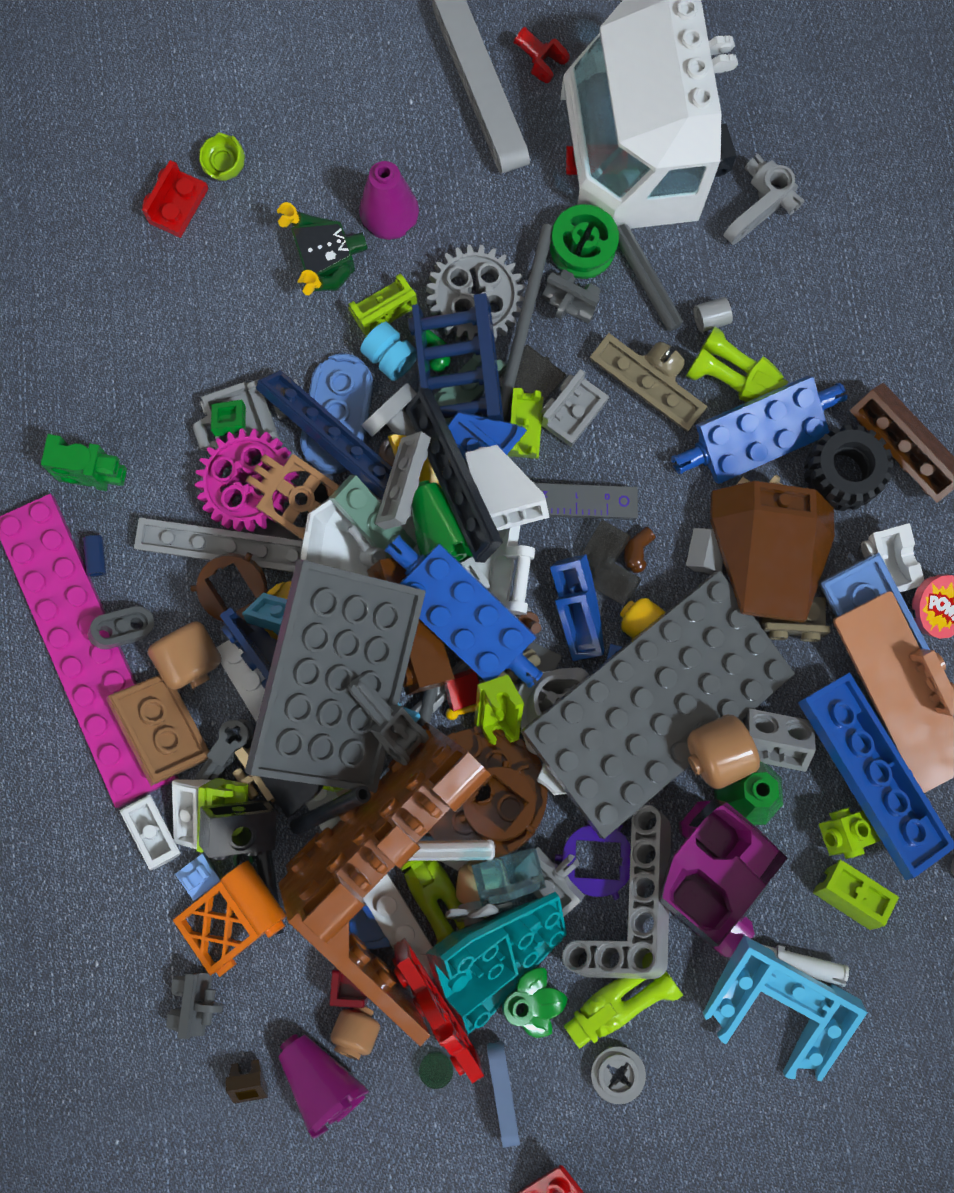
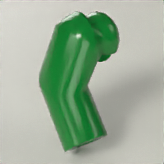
[426,330,451,373]

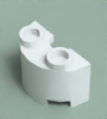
[861,523,924,592]

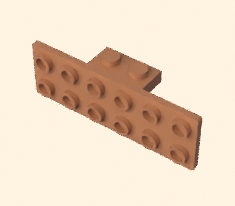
[833,591,954,793]

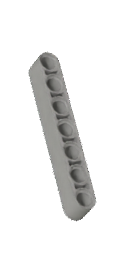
[432,0,530,174]

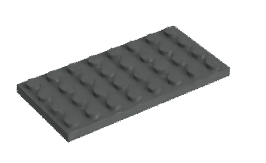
[520,571,795,839]

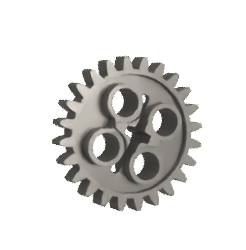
[426,245,525,341]

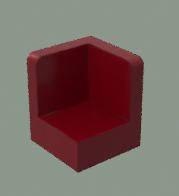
[330,967,368,1008]

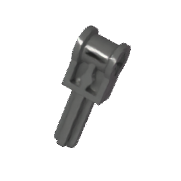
[348,676,429,765]
[194,719,255,780]

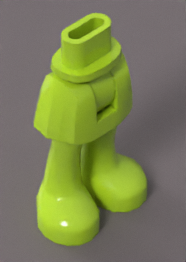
[686,326,788,402]

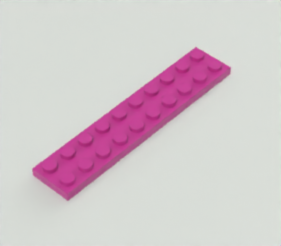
[0,493,178,808]

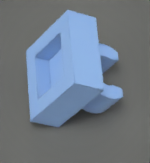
[175,853,222,901]

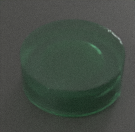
[419,1051,453,1089]

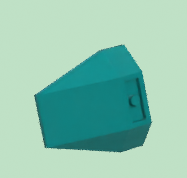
[426,892,567,1034]

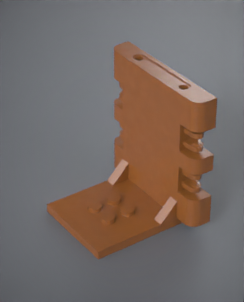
[278,722,491,1047]

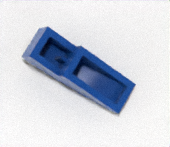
[550,554,604,661]

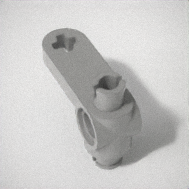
[723,154,805,245]

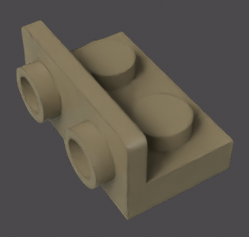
[759,597,830,642]

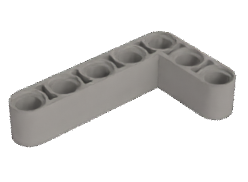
[562,805,671,979]

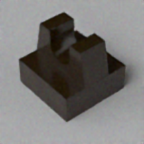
[226,1059,268,1104]

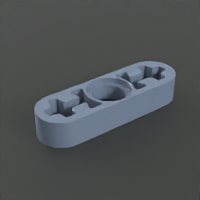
[486,1041,520,1148]

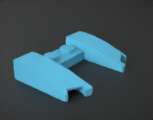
[703,935,868,1081]

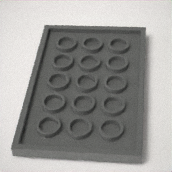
[245,559,426,793]

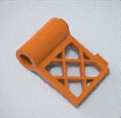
[173,860,287,977]

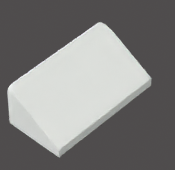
[172,779,211,849]

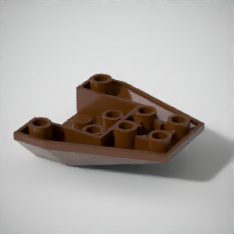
[710,481,835,622]

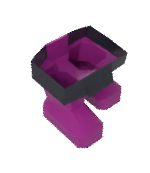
[660,799,788,957]

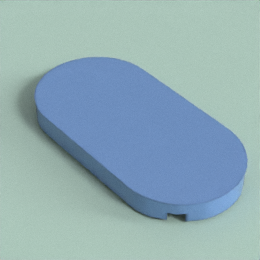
[300,354,374,474]

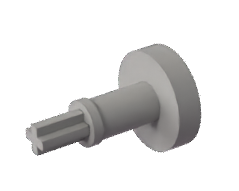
[361,383,417,437]

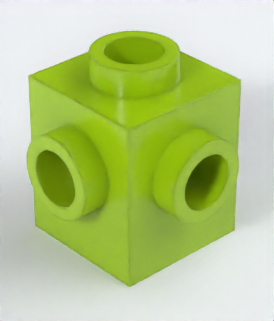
[818,808,881,859]

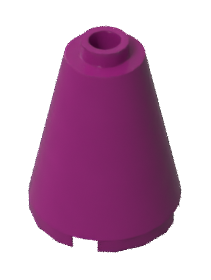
[359,161,419,240]
[278,1034,369,1139]

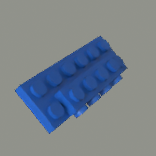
[798,672,954,880]

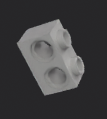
[743,708,816,772]

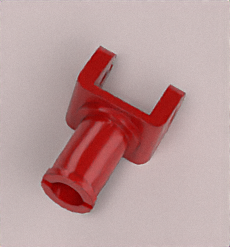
[513,27,570,83]

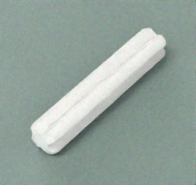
[408,840,495,861]

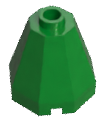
[714,762,783,825]

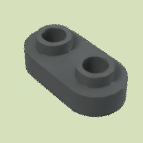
[88,606,154,649]

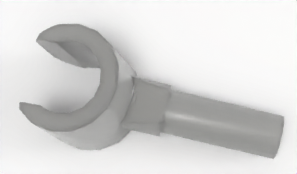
[348,524,386,567]

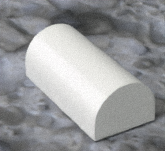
[119,794,181,870]

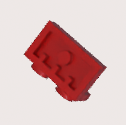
[142,160,209,238]

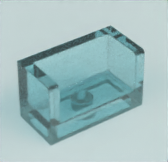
[471,848,546,906]

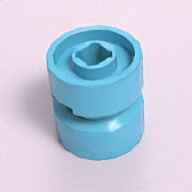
[360,322,418,381]

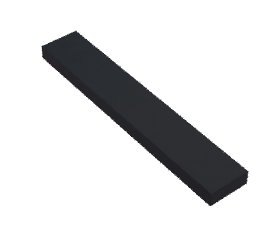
[406,388,503,563]

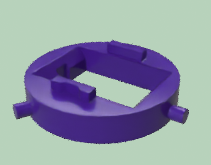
[555,825,631,900]

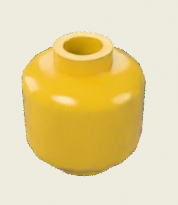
[620,598,665,639]

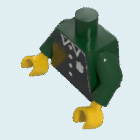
[277,202,368,295]

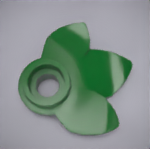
[502,967,568,1038]

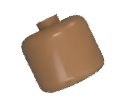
[148,621,222,690]
[687,714,760,789]

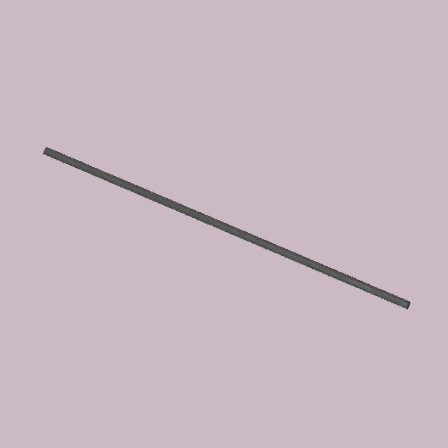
[417,224,553,727]

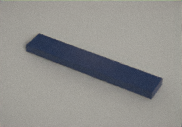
[256,370,392,500]

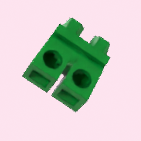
[40,434,127,491]

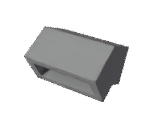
[686,528,723,575]

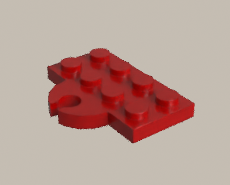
[392,938,484,1084]

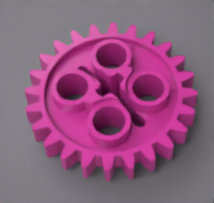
[195,428,299,532]

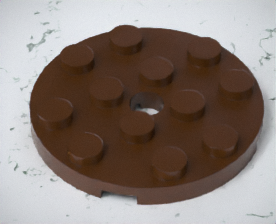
[428,726,548,859]

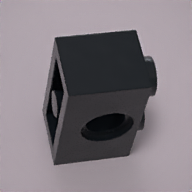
[199,800,277,860]

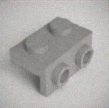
[541,369,609,447]

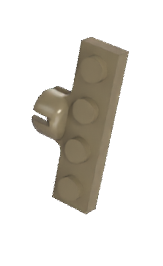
[590,333,708,433]

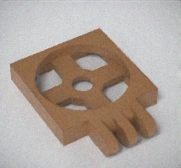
[246,454,339,540]

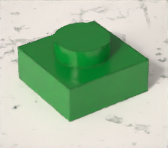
[211,400,246,437]

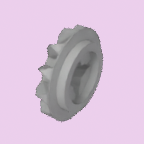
[591,1046,646,1104]

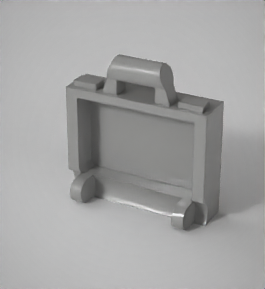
[193,379,283,470]

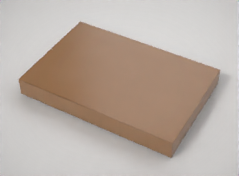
[106,675,209,786]

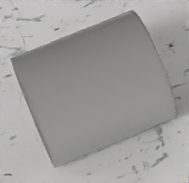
[693,297,733,333]

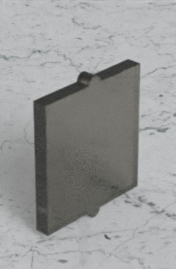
[499,344,566,403]

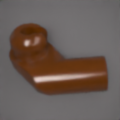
[624,527,656,573]

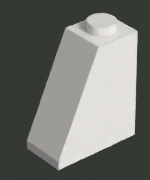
[465,445,550,531]

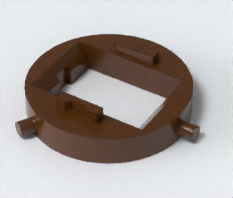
[190,552,268,625]
[458,761,536,841]

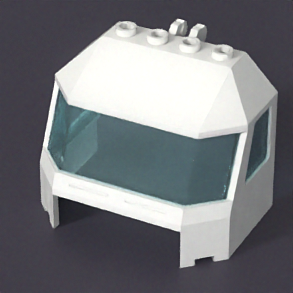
[560,0,738,229]

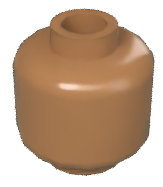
[330,1007,380,1060]

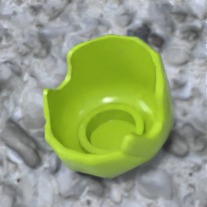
[199,132,245,181]

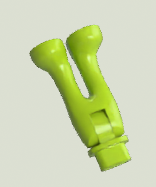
[401,861,485,945]
[564,952,684,1049]

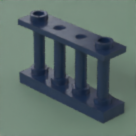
[408,293,504,421]

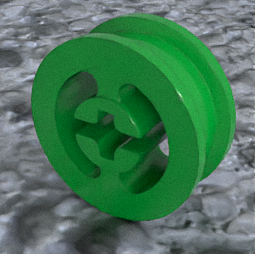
[550,204,619,279]

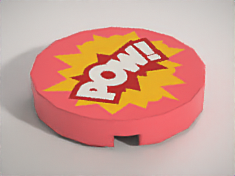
[912,574,954,639]

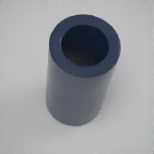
[83,535,106,577]

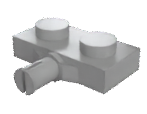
[513,847,585,917]

